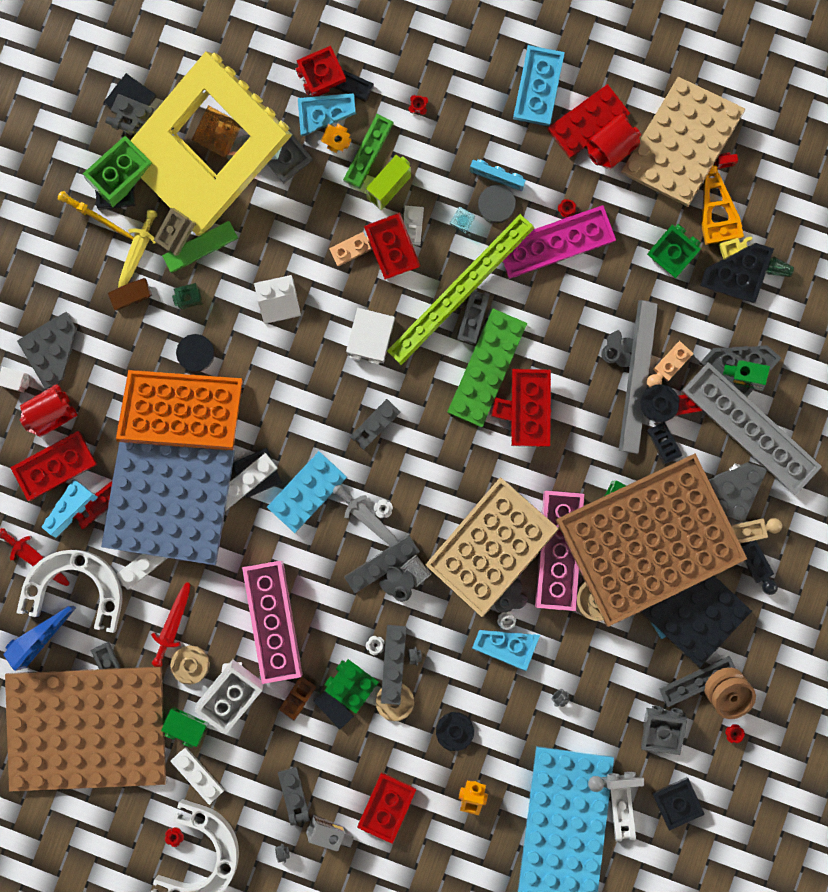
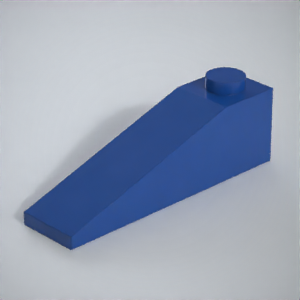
[3,605,76,671]

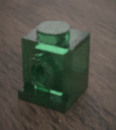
[172,283,203,310]

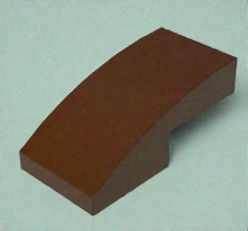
[108,278,153,311]
[278,677,316,721]

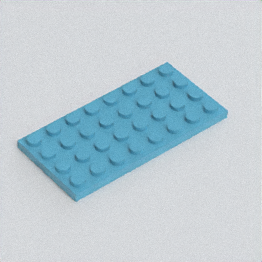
[518,746,614,892]

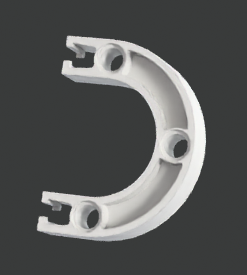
[17,550,122,633]
[151,799,239,892]

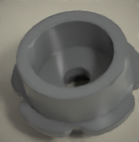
[408,647,422,666]
[552,689,569,707]
[275,844,290,864]

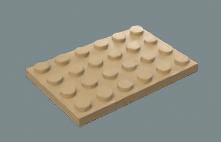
[621,77,745,207]
[425,477,559,617]

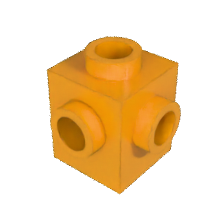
[321,124,352,153]
[458,780,488,815]

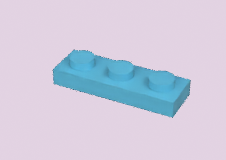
[469,159,526,192]

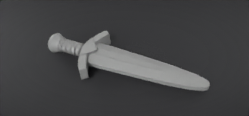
[333,485,398,546]

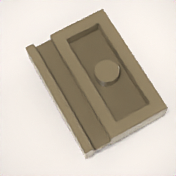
[154,208,196,256]

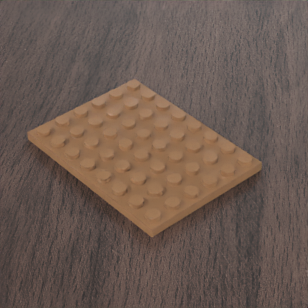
[555,453,747,627]
[5,666,166,791]

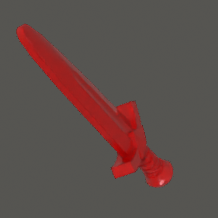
[0,528,70,586]
[151,582,191,667]

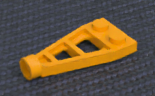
[702,165,744,245]

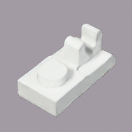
[404,205,424,246]

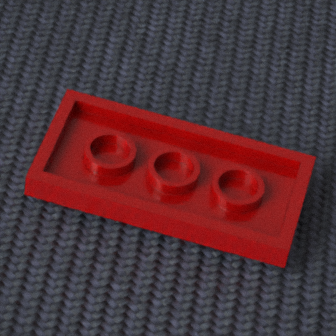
[547,84,630,159]
[511,369,551,447]
[10,431,98,501]

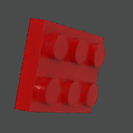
[364,212,420,280]
[357,772,417,844]

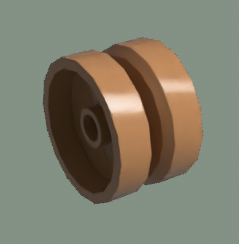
[704,667,756,719]

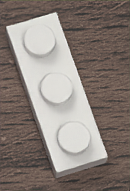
[171,747,224,804]

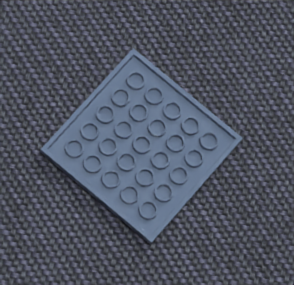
[101,442,235,565]

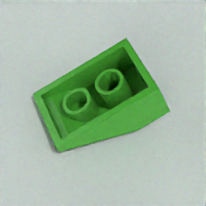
[83,136,152,207]

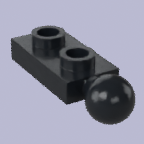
[742,540,778,595]

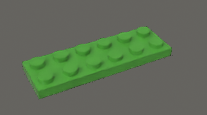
[447,308,527,428]

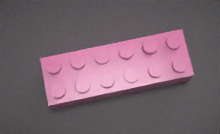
[535,491,584,611]
[242,561,303,684]

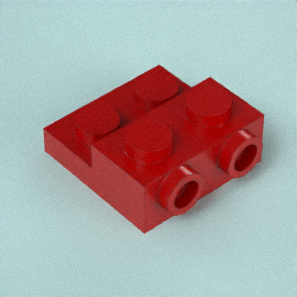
[295,45,346,97]

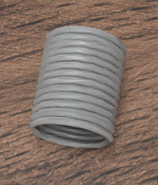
[401,555,432,587]

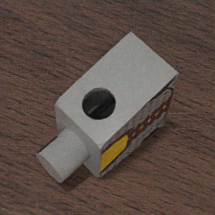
[306,814,354,851]

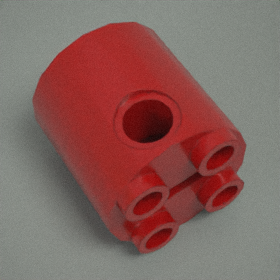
[586,113,642,170]
[20,384,78,438]

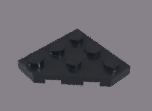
[700,243,774,303]

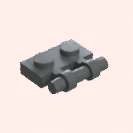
[106,94,154,136]

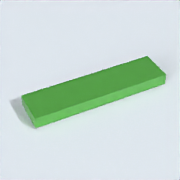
[343,114,394,189]
[162,221,239,273]

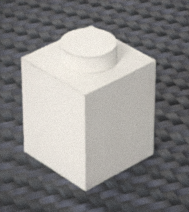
[0,366,30,393]

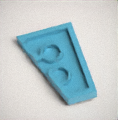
[298,93,356,137]
[42,479,98,538]
[472,630,540,671]

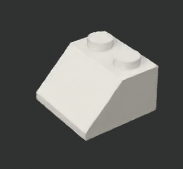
[254,275,301,324]

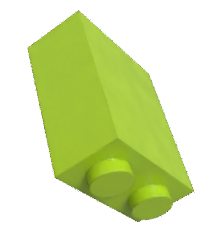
[366,155,411,210]

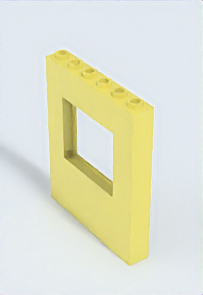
[131,51,292,235]

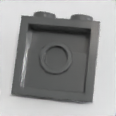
[641,705,687,755]

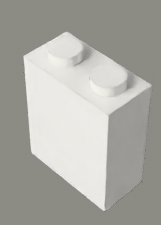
[346,308,395,365]

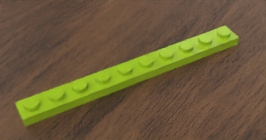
[387,214,535,365]

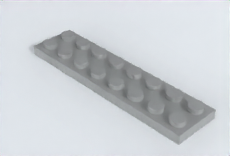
[682,363,822,495]

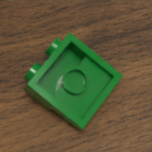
[647,224,702,278]
[324,659,379,713]

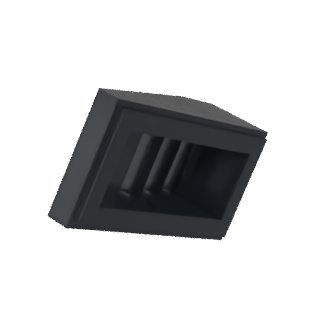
[647,422,683,465]

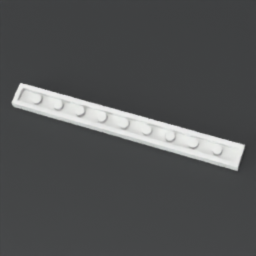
[116,453,278,590]

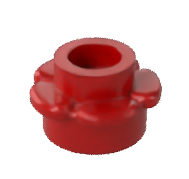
[558,199,576,218]
[725,724,745,744]
[165,827,184,847]

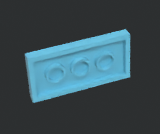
[513,45,565,126]
[267,451,347,533]

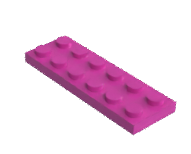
[502,205,616,279]

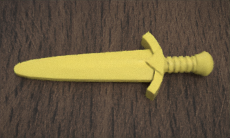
[118,210,157,288]

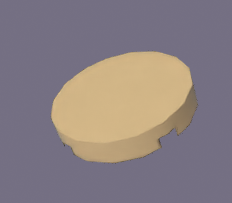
[170,645,210,685]
[376,683,414,721]

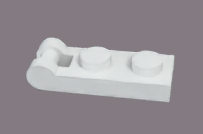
[610,787,636,842]

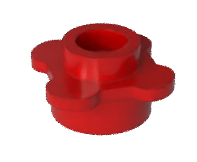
[408,95,428,115]

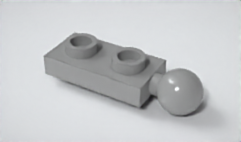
[588,772,644,792]

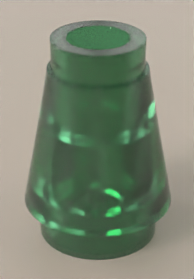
[766,256,794,277]

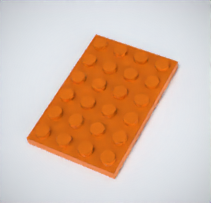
[116,370,243,451]

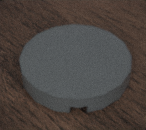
[478,185,515,223]

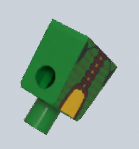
[723,360,770,391]

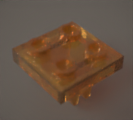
[192,105,241,158]

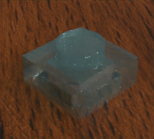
[450,207,475,234]

